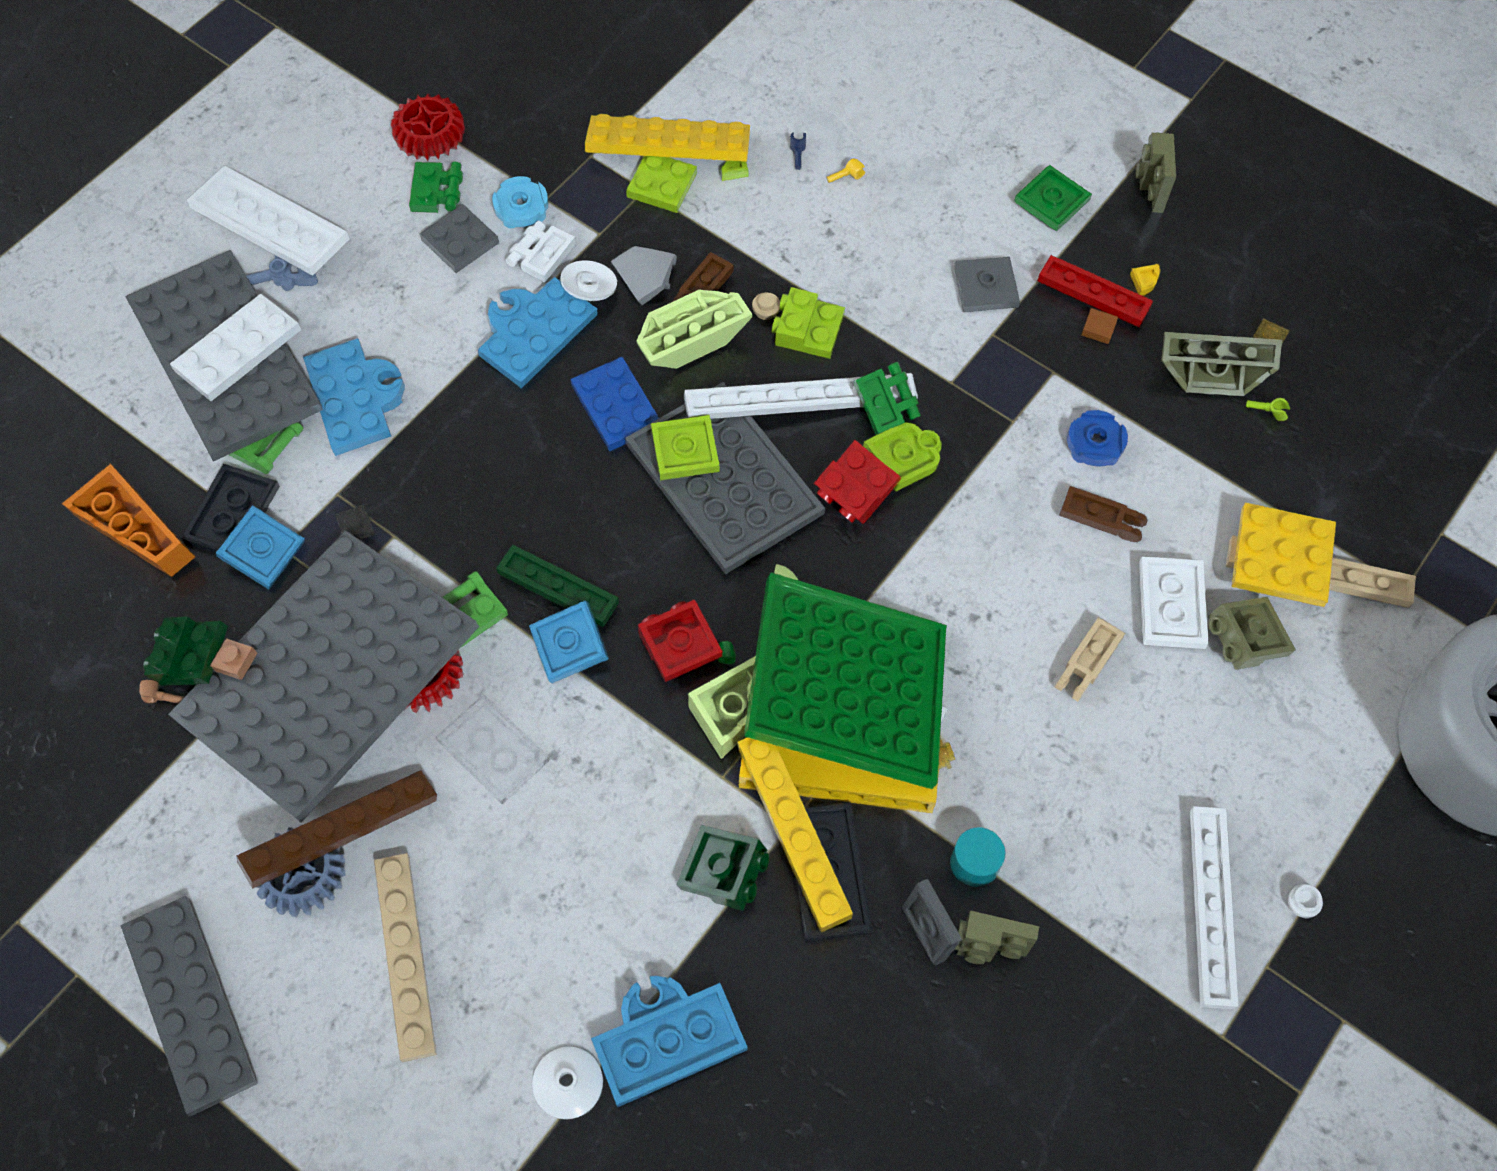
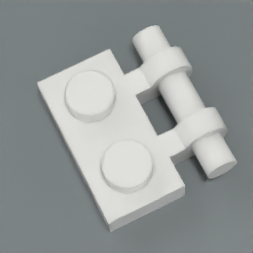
[505,221,576,282]

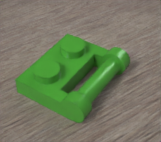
[229,422,303,474]
[442,571,508,648]

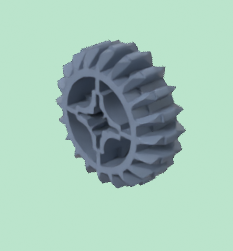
[256,827,346,918]

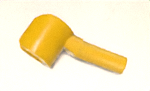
[826,158,865,183]

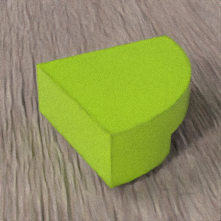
[722,161,749,181]

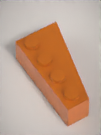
[62,464,195,577]

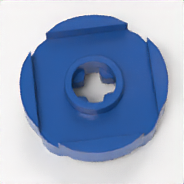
[1067,410,1128,467]

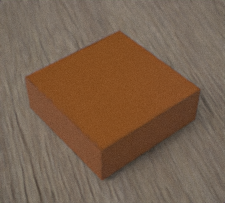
[1081,308,1118,344]

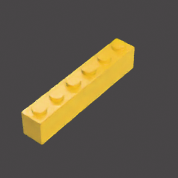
[738,737,853,932]
[739,746,939,813]

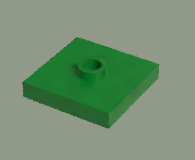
[1014,164,1092,232]

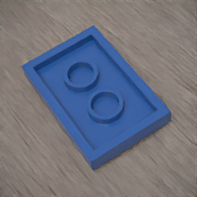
[570,357,659,451]

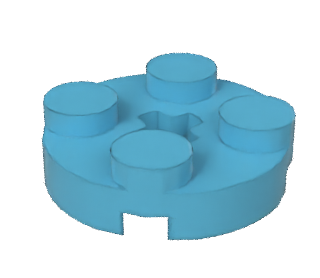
[492,176,548,228]

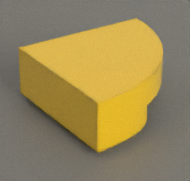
[1130,264,1160,296]

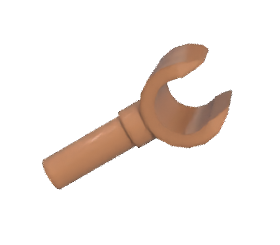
[139,680,184,704]

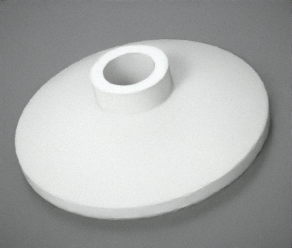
[560,261,617,301]
[532,1047,603,1119]

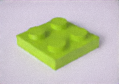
[626,156,697,213]
[651,415,720,481]

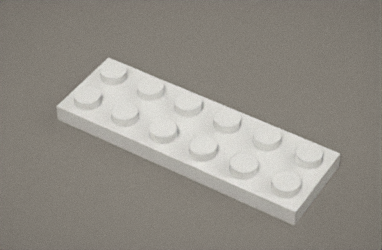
[187,166,350,276]

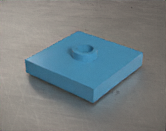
[216,506,305,589]
[529,600,609,684]

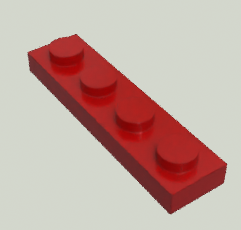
[1037,255,1153,327]

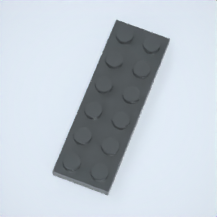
[120,895,258,1117]

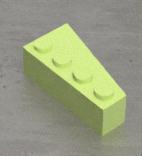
[688,656,756,759]

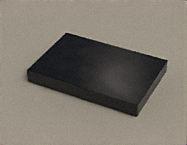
[181,464,280,554]

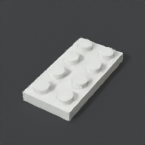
[170,294,301,401]

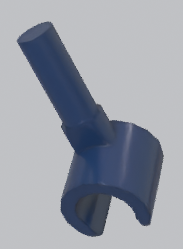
[790,132,806,170]

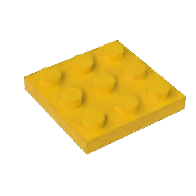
[1231,503,1336,607]

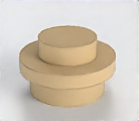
[752,292,780,320]

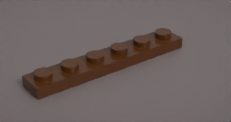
[236,770,437,889]

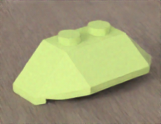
[637,290,752,369]

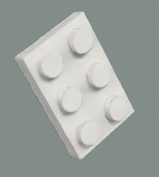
[1139,556,1208,649]

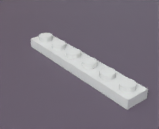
[1190,806,1239,1010]

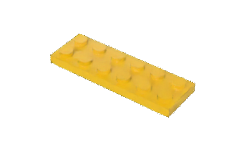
[585,114,750,162]

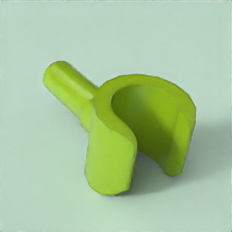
[1246,398,1290,421]

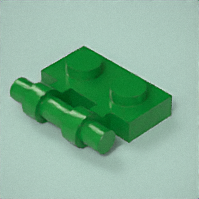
[409,161,463,213]
[853,362,921,435]

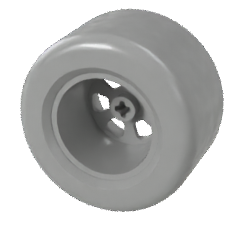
[1398,614,1497,836]

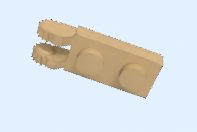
[1055,617,1126,702]

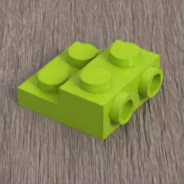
[772,287,845,359]

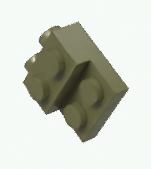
[1136,132,1176,213]
[1208,597,1296,670]
[954,911,1039,964]

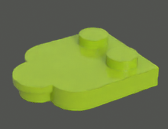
[863,423,942,491]

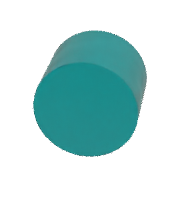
[950,827,1006,887]

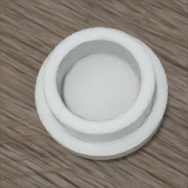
[1288,884,1323,918]

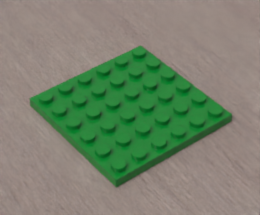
[744,572,947,789]

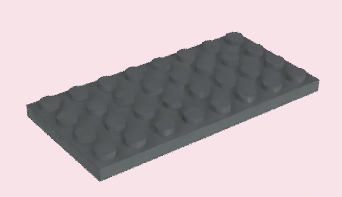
[125,250,323,462]

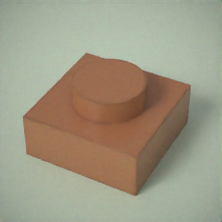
[210,639,257,680]

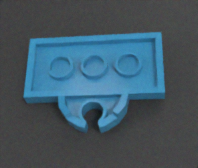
[478,277,597,388]
[303,338,405,456]
[591,976,748,1107]

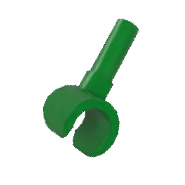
[718,641,736,664]

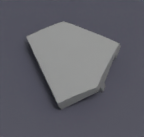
[611,246,677,305]

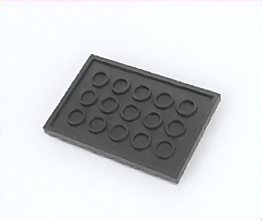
[625,382,825,574]

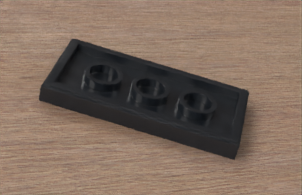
[795,802,872,942]

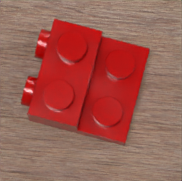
[814,440,902,524]
[638,600,722,682]

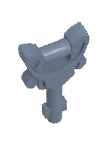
[246,255,318,291]

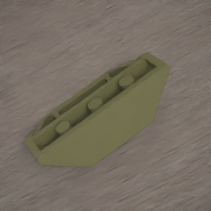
[1161,332,1282,396]

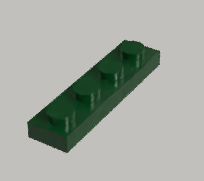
[496,545,619,627]

